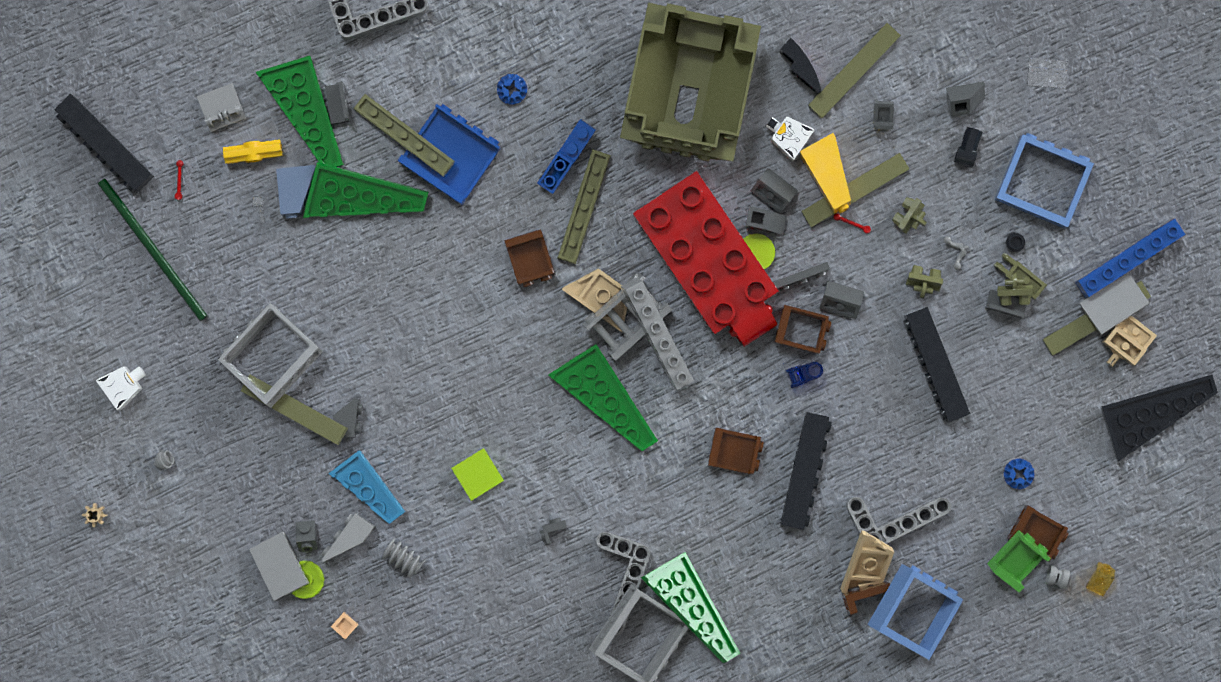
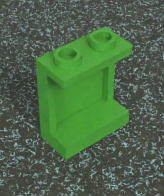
[987,530,1050,593]

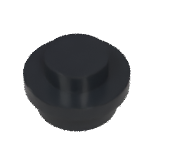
[1006,233,1025,252]

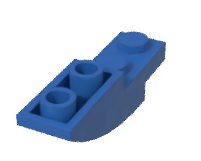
[537,119,597,194]

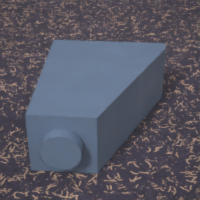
[276,165,316,219]

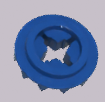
[497,74,527,104]
[1004,458,1035,489]

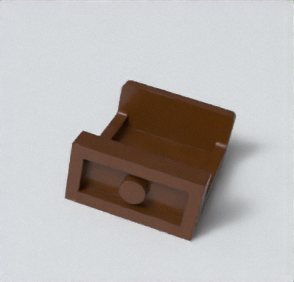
[504,229,555,288]
[708,428,764,474]
[1007,505,1069,562]
[842,581,890,614]

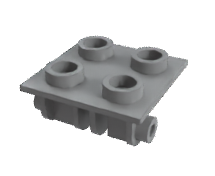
[197,83,246,132]

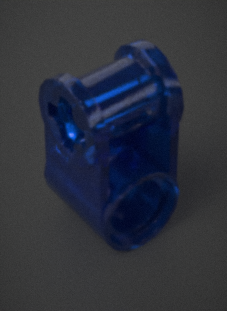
[785,362,823,388]

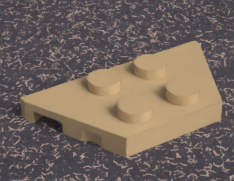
[561,269,627,332]
[840,530,894,593]

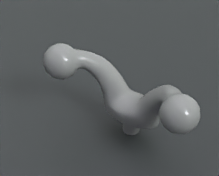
[944,236,969,270]

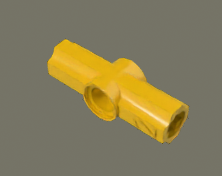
[223,140,283,164]

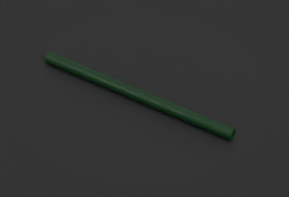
[98,178,208,321]

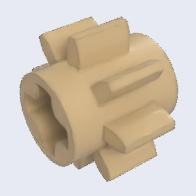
[82,503,107,527]

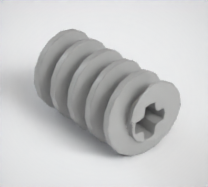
[382,538,426,578]

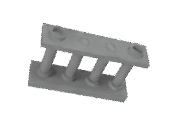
[582,273,673,361]

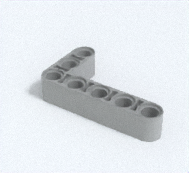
[328,0,429,40]
[846,497,951,544]
[597,531,650,635]

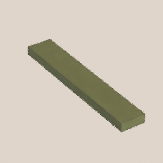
[808,23,901,119]
[353,94,455,177]
[557,149,611,264]
[801,153,909,228]
[1042,281,1151,356]
[241,374,348,445]

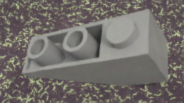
[321,513,376,562]

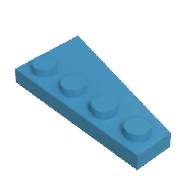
[328,450,406,524]

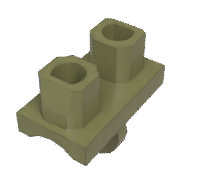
[892,197,927,234]
[906,265,943,298]
[997,274,1033,305]

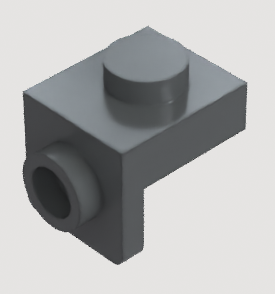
[873,101,894,132]
[540,517,567,545]
[295,520,318,552]

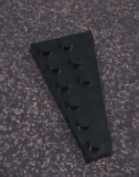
[1101,374,1218,462]

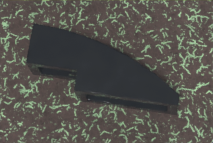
[779,37,821,95]

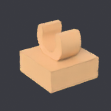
[331,612,359,639]

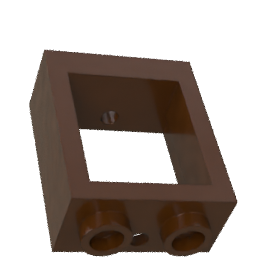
[774,305,831,354]

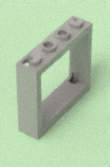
[218,303,323,408]
[589,584,689,682]

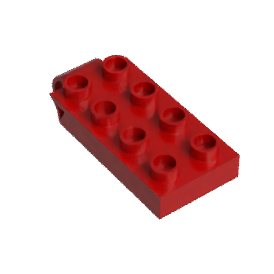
[633,171,779,347]

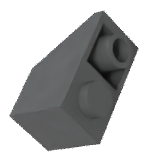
[946,82,985,117]
[745,206,786,235]
[333,399,363,437]

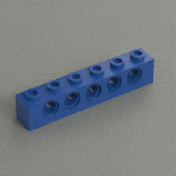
[1075,219,1186,298]

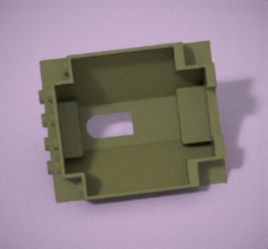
[620,3,761,162]

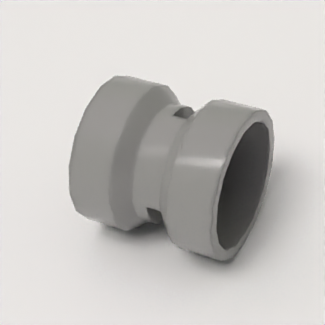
[1046,566,1070,589]

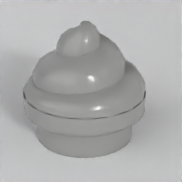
[154,450,174,469]

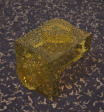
[1086,562,1115,596]

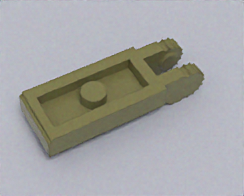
[994,253,1047,300]

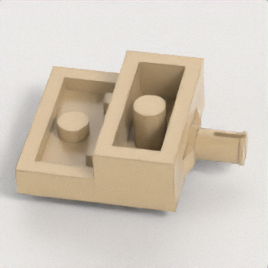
[1102,316,1157,367]

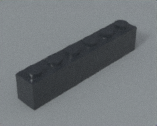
[54,93,154,192]
[903,307,970,423]
[780,412,832,530]

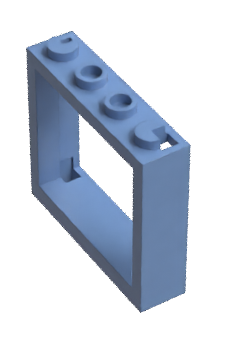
[994,133,1094,229]
[867,564,963,660]

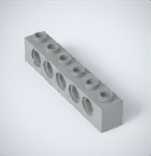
[621,277,694,390]

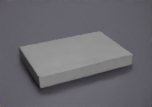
[1079,272,1150,335]
[249,532,309,601]

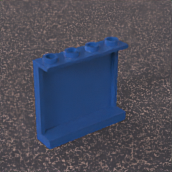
[398,104,501,205]

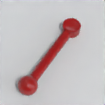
[175,160,184,200]
[833,213,871,233]

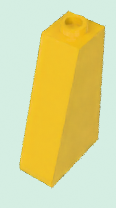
[800,133,851,214]

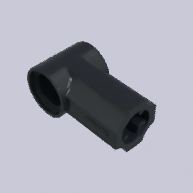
[954,127,983,168]

